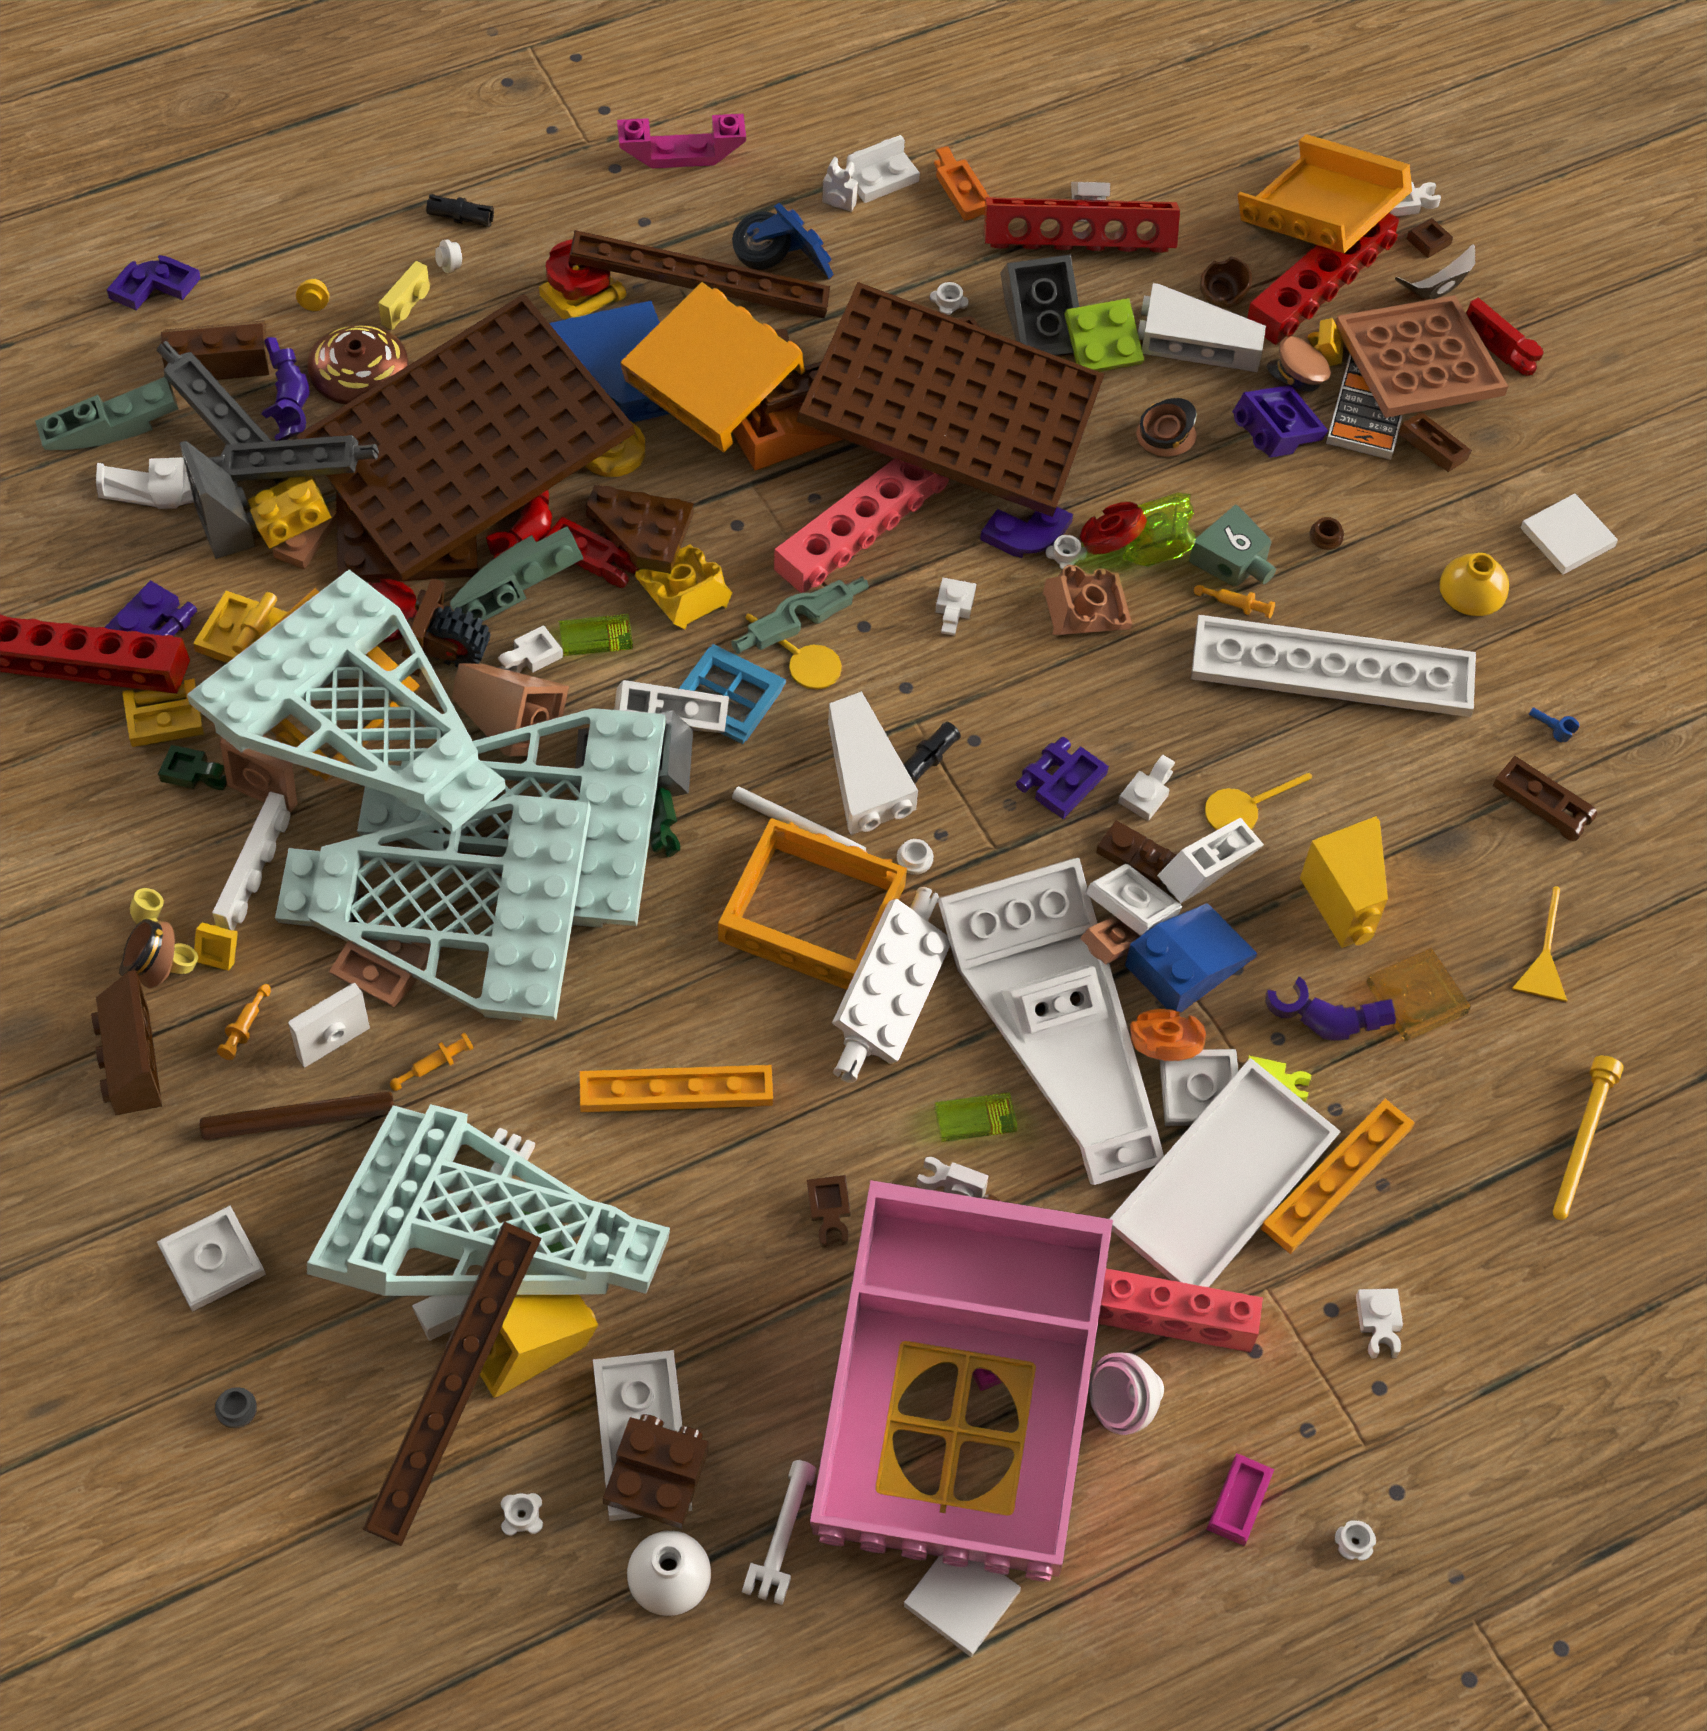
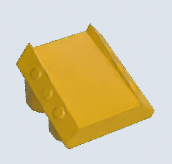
[635,544,732,630]

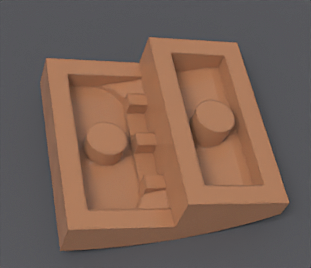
[329,914,431,1007]

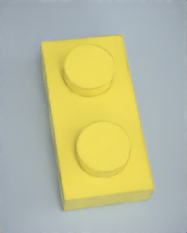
[378,261,430,330]

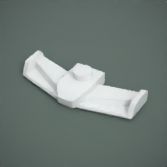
[96,457,237,509]

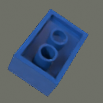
[1125,903,1257,1013]

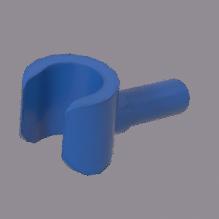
[1529,707,1580,742]

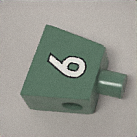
[1189,504,1276,586]

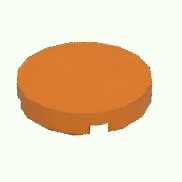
[1129,1009,1206,1061]

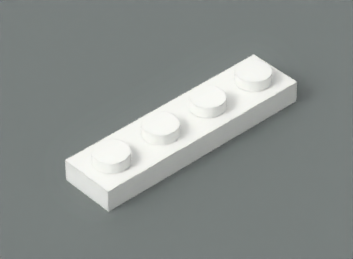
[212,792,290,931]

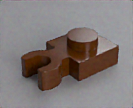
[807,1175,851,1247]

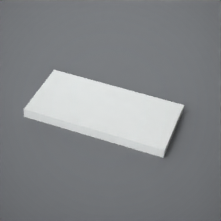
[1110,1058,1341,1287]

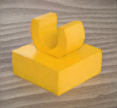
[1308,318,1344,366]
[194,922,238,971]

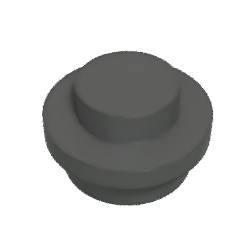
[215,1387,257,1428]

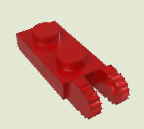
[1466,297,1544,376]
[543,517,640,588]

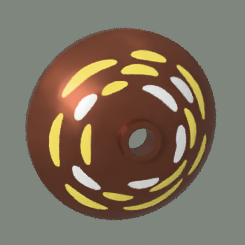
[307,324,408,405]

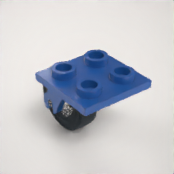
[732,203,834,278]

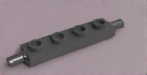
[156,341,284,483]
[208,435,379,481]

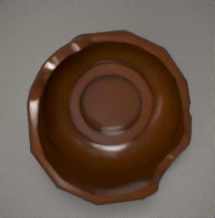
[1200,256,1252,308]

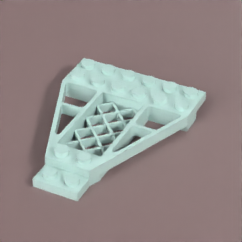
[187,570,505,833]
[357,708,666,928]
[275,795,591,1021]
[307,1104,670,1296]

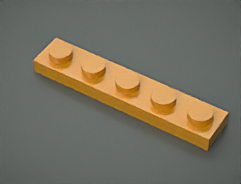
[580,1065,773,1112]
[1261,1098,1415,1254]

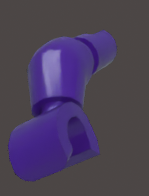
[261,337,309,441]
[1265,976,1396,1041]

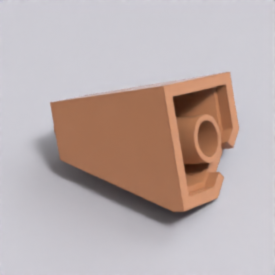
[452,664,569,757]

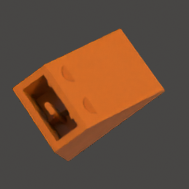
[732,403,843,471]

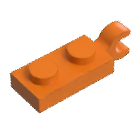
[934,146,989,221]

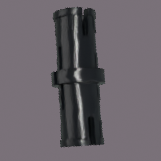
[426,194,494,227]
[903,722,961,784]

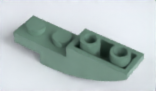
[35,377,179,450]
[450,527,584,621]

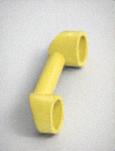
[130,888,198,974]

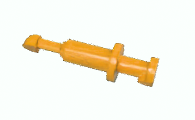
[1194,585,1275,619]
[217,984,271,1060]
[390,1032,474,1091]

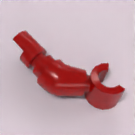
[486,490,552,559]

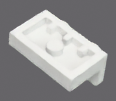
[846,135,920,203]

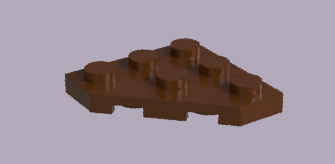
[586,485,694,574]

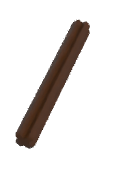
[200,1091,394,1140]

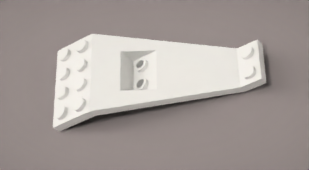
[937,858,1164,1185]

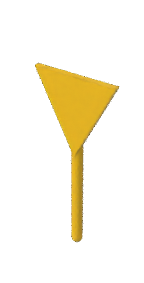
[1512,886,1567,1002]

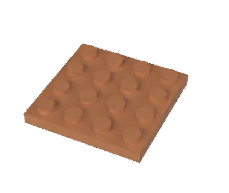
[1335,295,1509,418]

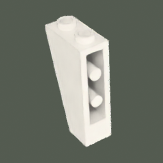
[1138,283,1266,372]
[828,691,918,835]

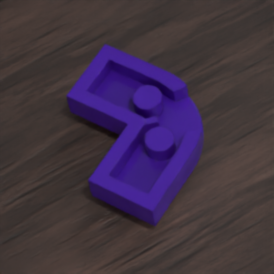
[107,255,201,311]
[980,507,1073,558]

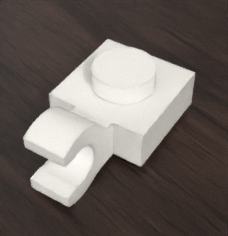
[935,577,976,636]
[498,625,563,673]
[1118,755,1175,821]
[916,1157,989,1198]

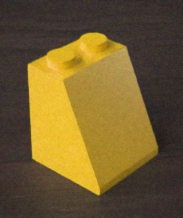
[1300,816,1388,948]
[480,1294,599,1398]

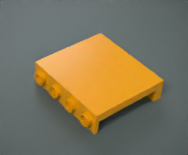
[1237,134,1412,253]
[620,282,805,453]

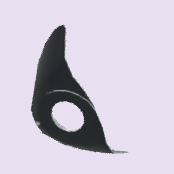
[1395,244,1475,299]

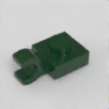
[158,744,227,790]
[649,787,680,857]

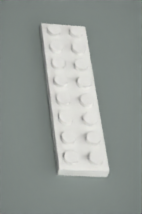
[1191,615,1476,717]

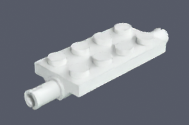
[832,887,950,1083]

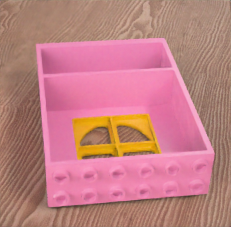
[810,1180,1113,1582]

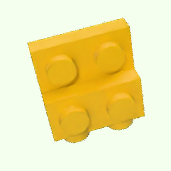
[248,476,332,549]

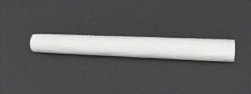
[732,786,866,852]

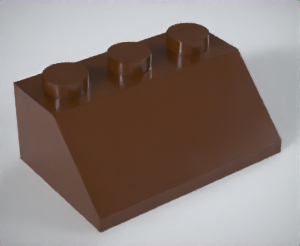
[161,320,269,380]
[91,970,162,1115]

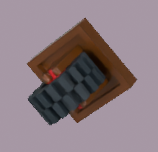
[402,578,491,677]

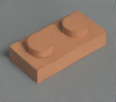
[272,508,337,570]
[1080,916,1141,965]

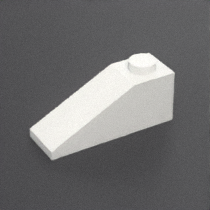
[614,680,729,733]
[1157,818,1264,903]

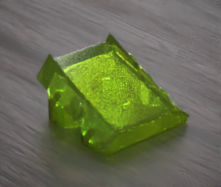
[1123,492,1196,567]

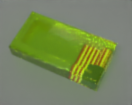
[559,614,633,656]
[934,1092,1017,1142]

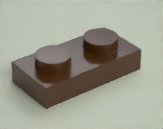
[1398,412,1472,472]

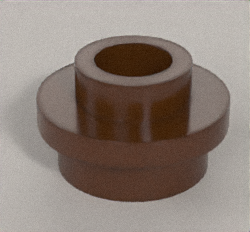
[1309,517,1344,550]

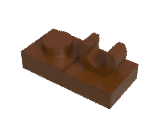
[1096,820,1176,887]

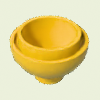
[1439,553,1509,616]

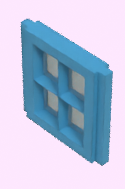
[679,644,786,744]

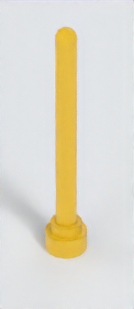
[1553,1055,1624,1220]

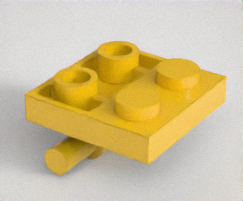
[193,591,288,663]

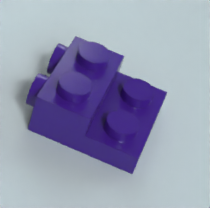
[1232,385,1328,458]

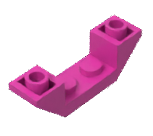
[617,114,746,169]

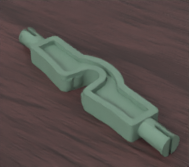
[731,576,869,654]

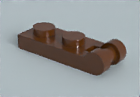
[1493,756,1597,841]

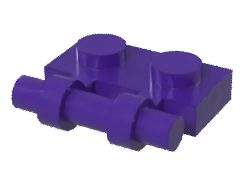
[104,580,197,636]
[1016,737,1109,819]

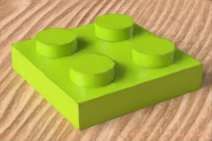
[1064,298,1144,372]

